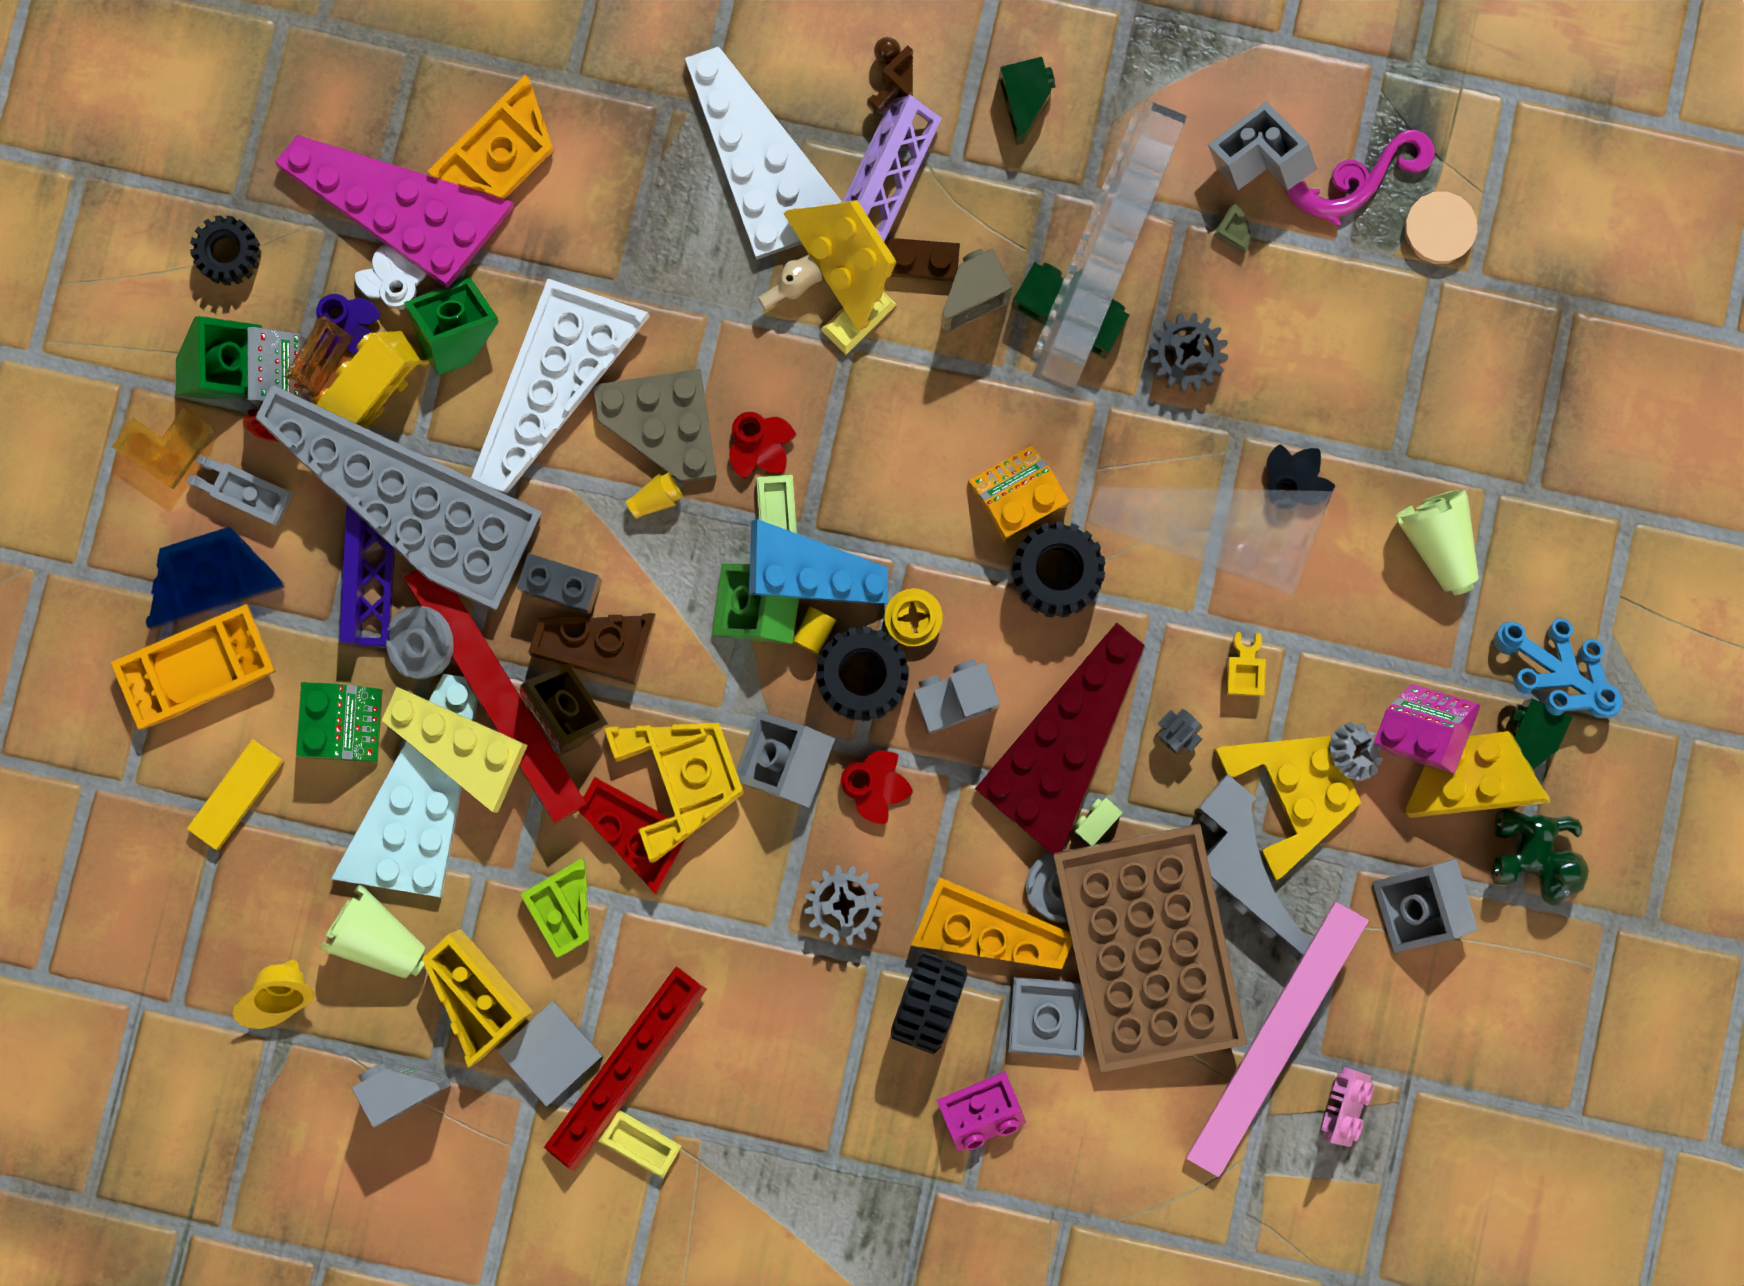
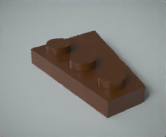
[529,613,656,685]

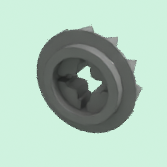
[1330,722,1384,781]

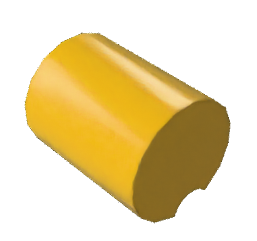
[793,607,837,655]

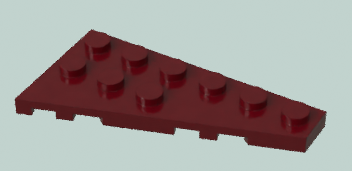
[975,622,1145,856]

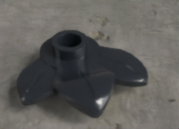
[1266,444,1335,509]

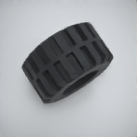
[1011,522,1106,618]
[816,626,909,722]
[891,951,967,1055]

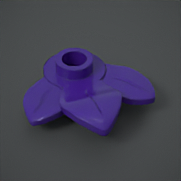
[314,294,381,361]

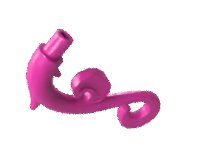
[1286,130,1435,226]

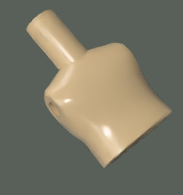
[757,255,822,310]

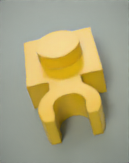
[1226,632,1266,696]

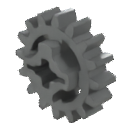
[1148,313,1228,393]

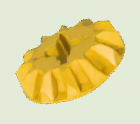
[885,588,943,647]

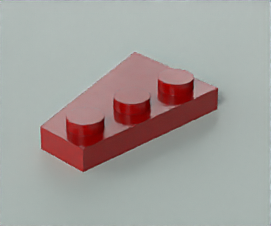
[579,777,689,895]

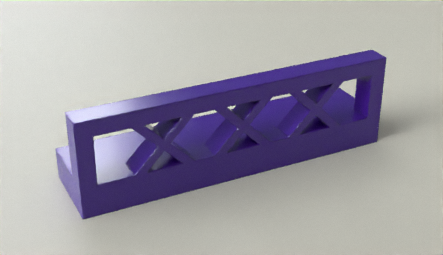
[339,505,395,647]

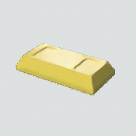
[821,292,897,355]
[598,1110,681,1179]

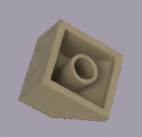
[941,249,1012,334]

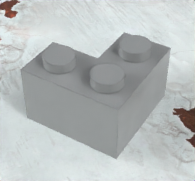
[1208,102,1317,191]
[914,659,1000,734]

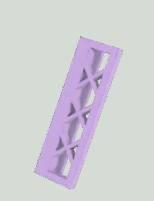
[842,95,942,241]

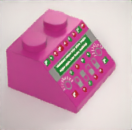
[1374,684,1480,774]

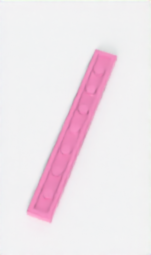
[1186,900,1369,1177]

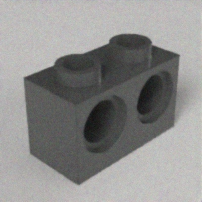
[517,553,602,615]

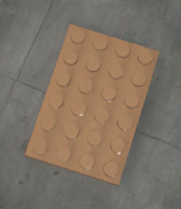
[1054,824,1247,1073]

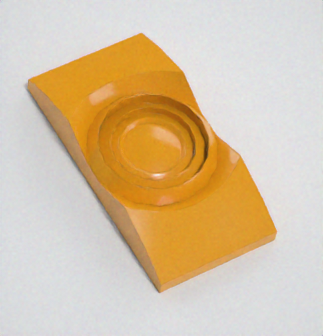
[110,604,276,730]

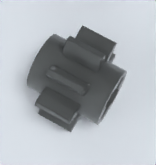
[1157,709,1203,754]

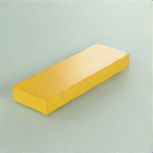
[187,739,284,850]

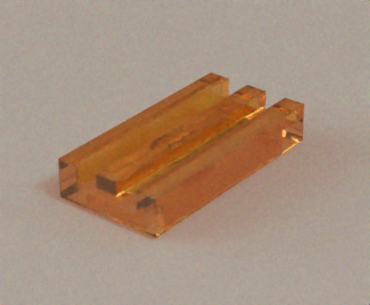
[284,316,353,397]

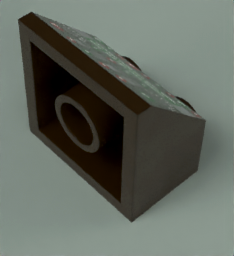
[520,663,608,756]

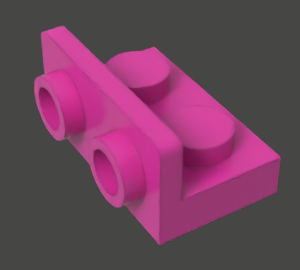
[937,1072,1026,1151]

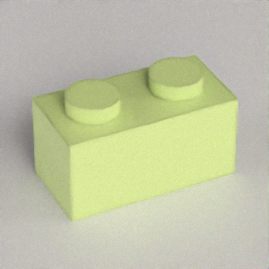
[1074,797,1123,846]

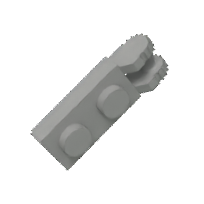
[187,455,293,527]

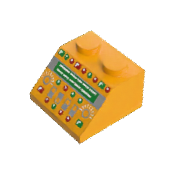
[968,445,1070,544]

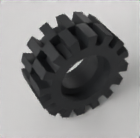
[190,215,261,286]

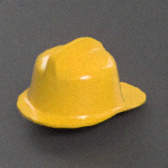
[232,959,315,1029]

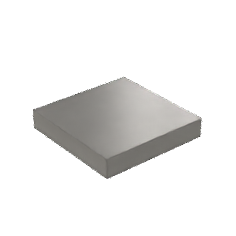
[1008,977,1086,1058]
[497,1001,603,1107]

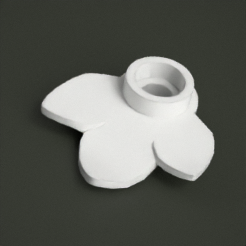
[355,245,426,310]

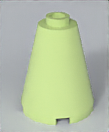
[1396,490,1479,595]
[319,885,426,979]

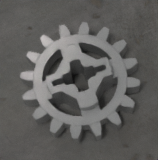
[804,865,884,945]

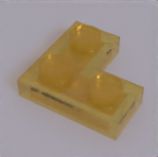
[111,408,216,489]

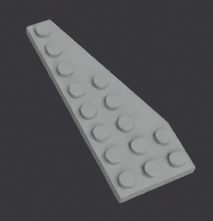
[256,384,542,611]

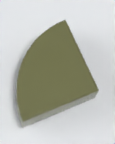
[1213,203,1250,254]

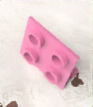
[1321,1067,1374,1147]

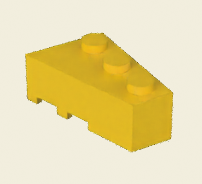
[313,331,429,429]
[422,929,533,1068]

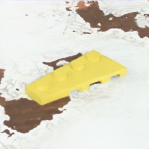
[382,687,528,813]

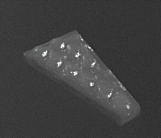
[1087,486,1332,595]

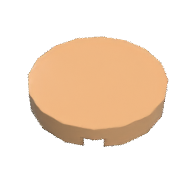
[1404,191,1478,264]

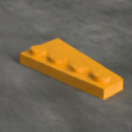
[910,877,1072,969]

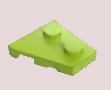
[520,858,590,958]

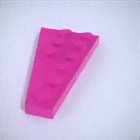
[275,135,514,289]

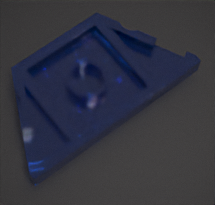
[146,527,285,629]

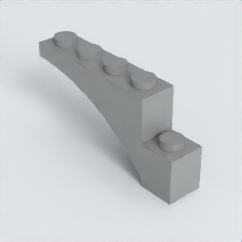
[1195,774,1311,963]

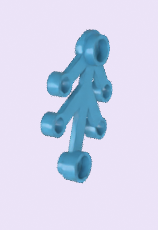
[1493,618,1623,718]

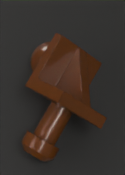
[867,37,913,116]

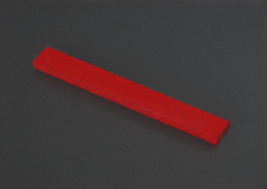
[404,570,587,825]

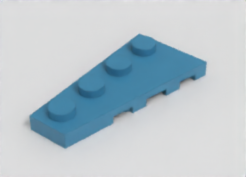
[749,519,889,605]

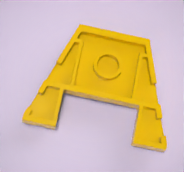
[605,723,744,863]
[1214,736,1361,880]

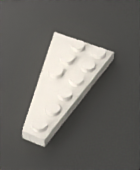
[685,46,842,260]
[471,279,650,494]

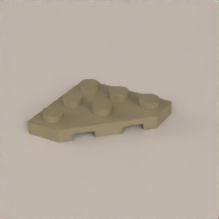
[593,369,717,483]

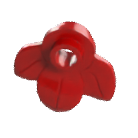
[729,411,796,479]
[841,750,913,824]

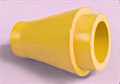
[626,472,683,519]

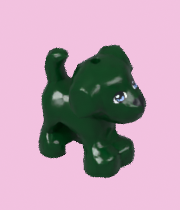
[1492,809,1589,905]

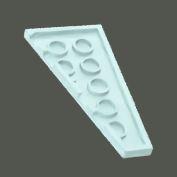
[331,674,478,897]

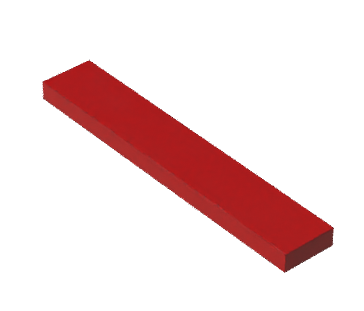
[543,966,707,1171]

